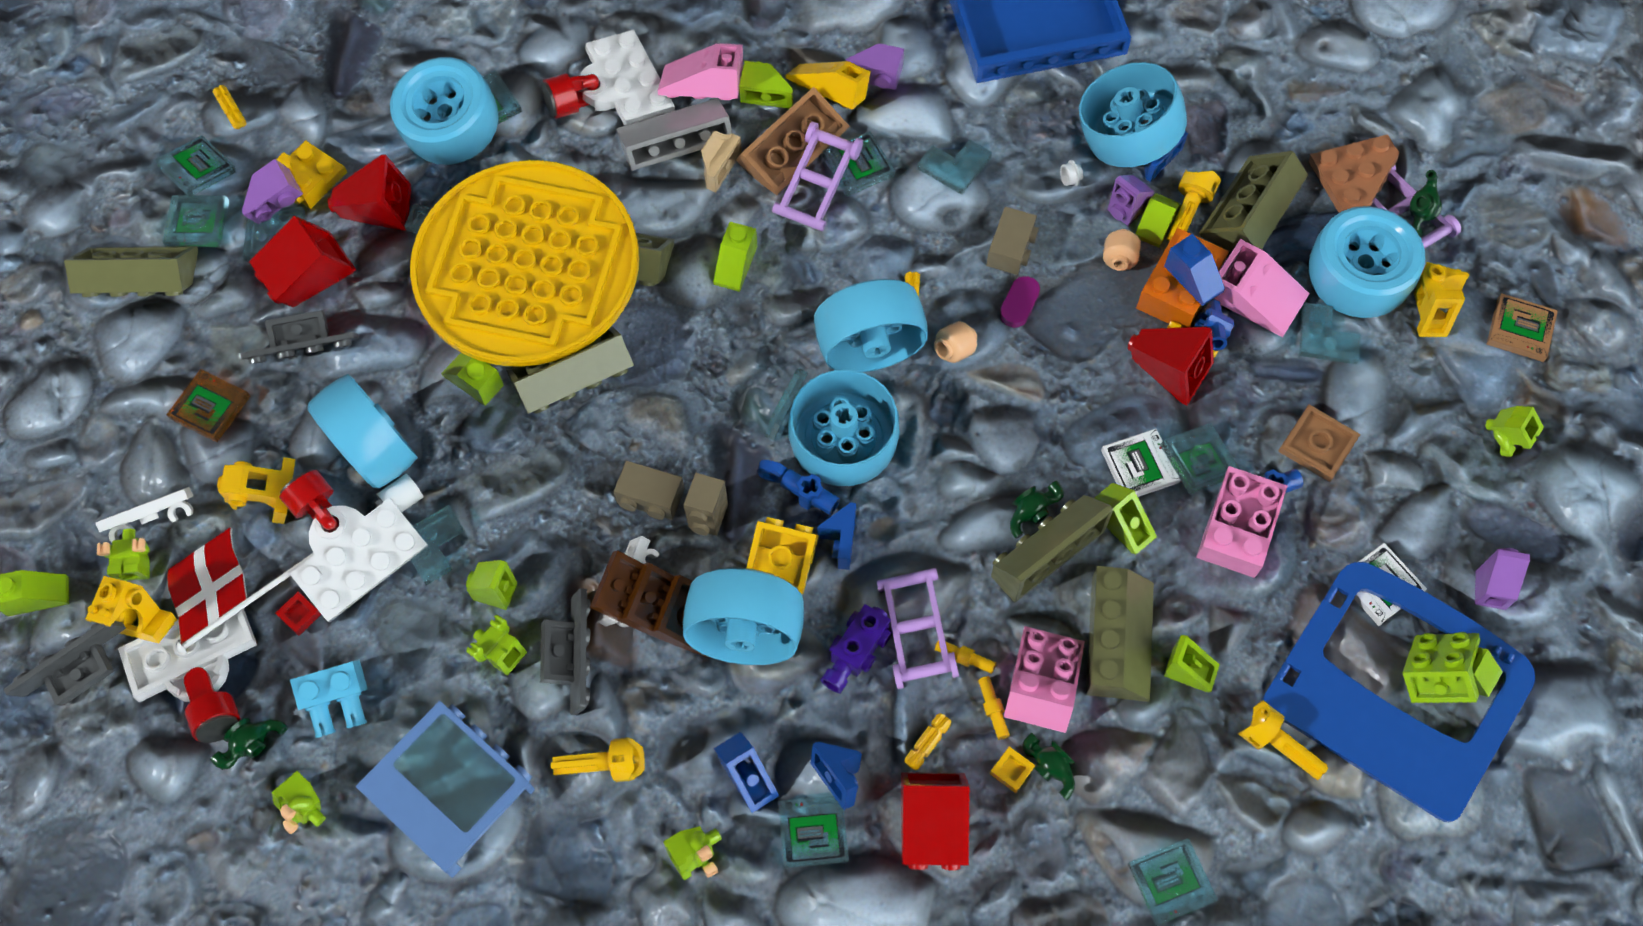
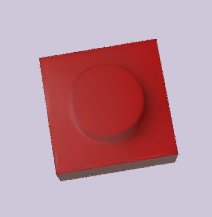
[275,592,322,636]

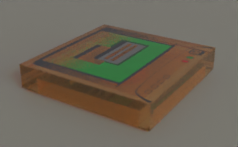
[166,369,251,442]

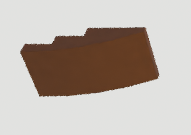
[590,550,708,657]

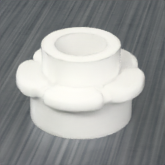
[1060,160,1083,187]

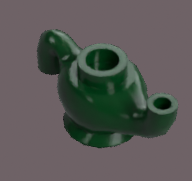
[1409,170,1442,237]
[1010,480,1064,539]
[210,718,288,770]
[1022,733,1075,801]

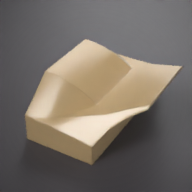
[701,130,742,193]

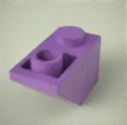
[846,43,904,90]
[242,159,303,224]
[1107,175,1154,226]
[1474,548,1530,610]

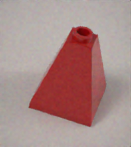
[328,154,411,230]
[1128,327,1214,405]

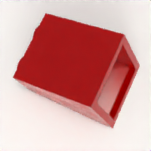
[249,215,356,307]
[901,772,970,870]

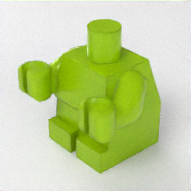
[1485,406,1544,457]
[466,615,527,676]

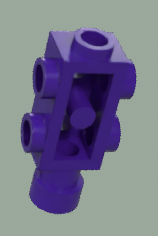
[820,604,892,694]

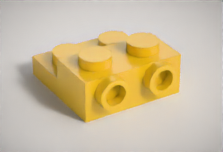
[276,140,348,209]
[746,517,819,594]

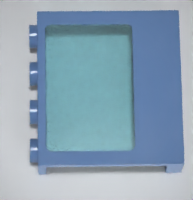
[355,701,535,878]

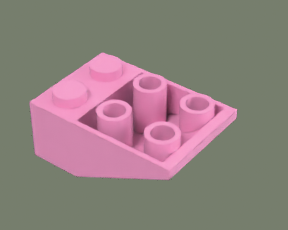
[658,43,743,101]
[1214,239,1310,338]
[1196,466,1287,578]
[1004,626,1085,733]

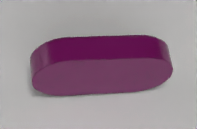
[1000,276,1040,328]

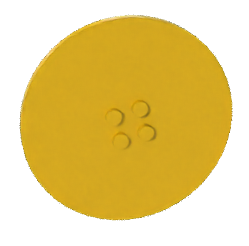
[410,160,639,367]

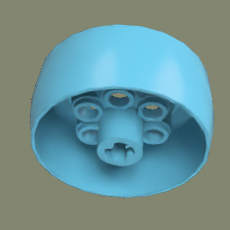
[390,57,499,165]
[1079,62,1187,167]
[1308,206,1425,318]
[814,279,928,372]
[788,370,900,486]
[308,374,418,489]
[683,568,804,665]

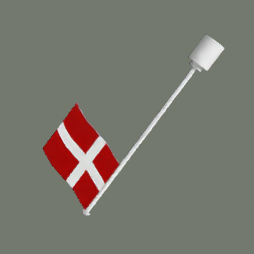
[167,474,423,653]

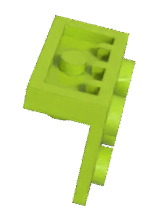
[1402,632,1481,703]

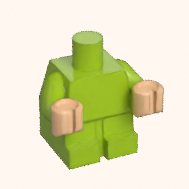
[97,528,150,581]
[271,771,326,834]
[663,826,722,881]

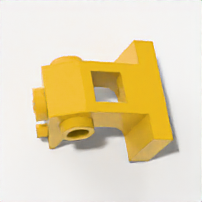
[1414,262,1469,337]
[217,457,296,524]
[85,576,177,644]

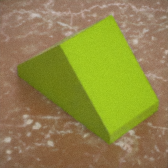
[1135,193,1181,248]
[1164,635,1220,692]

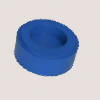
[757,460,788,483]

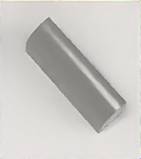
[616,98,733,171]

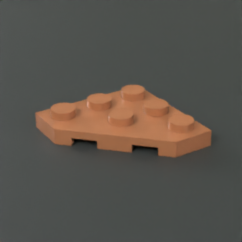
[1309,134,1399,213]

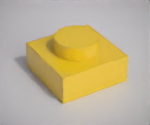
[990,746,1035,793]

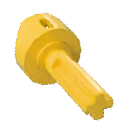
[1167,169,1221,241]
[1238,700,1328,780]
[551,737,645,782]

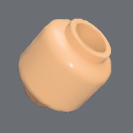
[1103,229,1141,271]
[934,321,977,363]

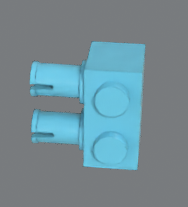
[290,659,368,738]

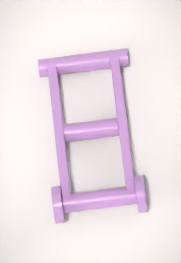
[772,121,863,231]
[1371,165,1461,249]
[877,568,959,689]

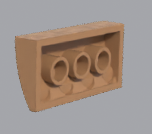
[736,87,850,195]

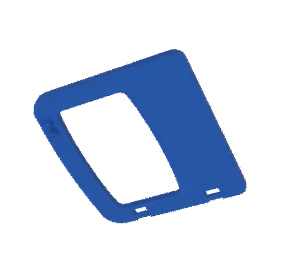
[1262,562,1535,822]

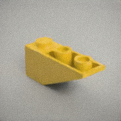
[785,61,870,110]

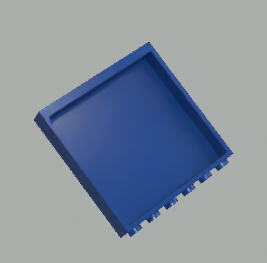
[949,0,1131,84]

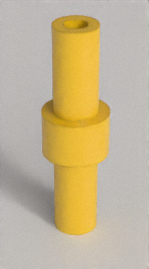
[935,640,997,674]
[978,676,1010,740]

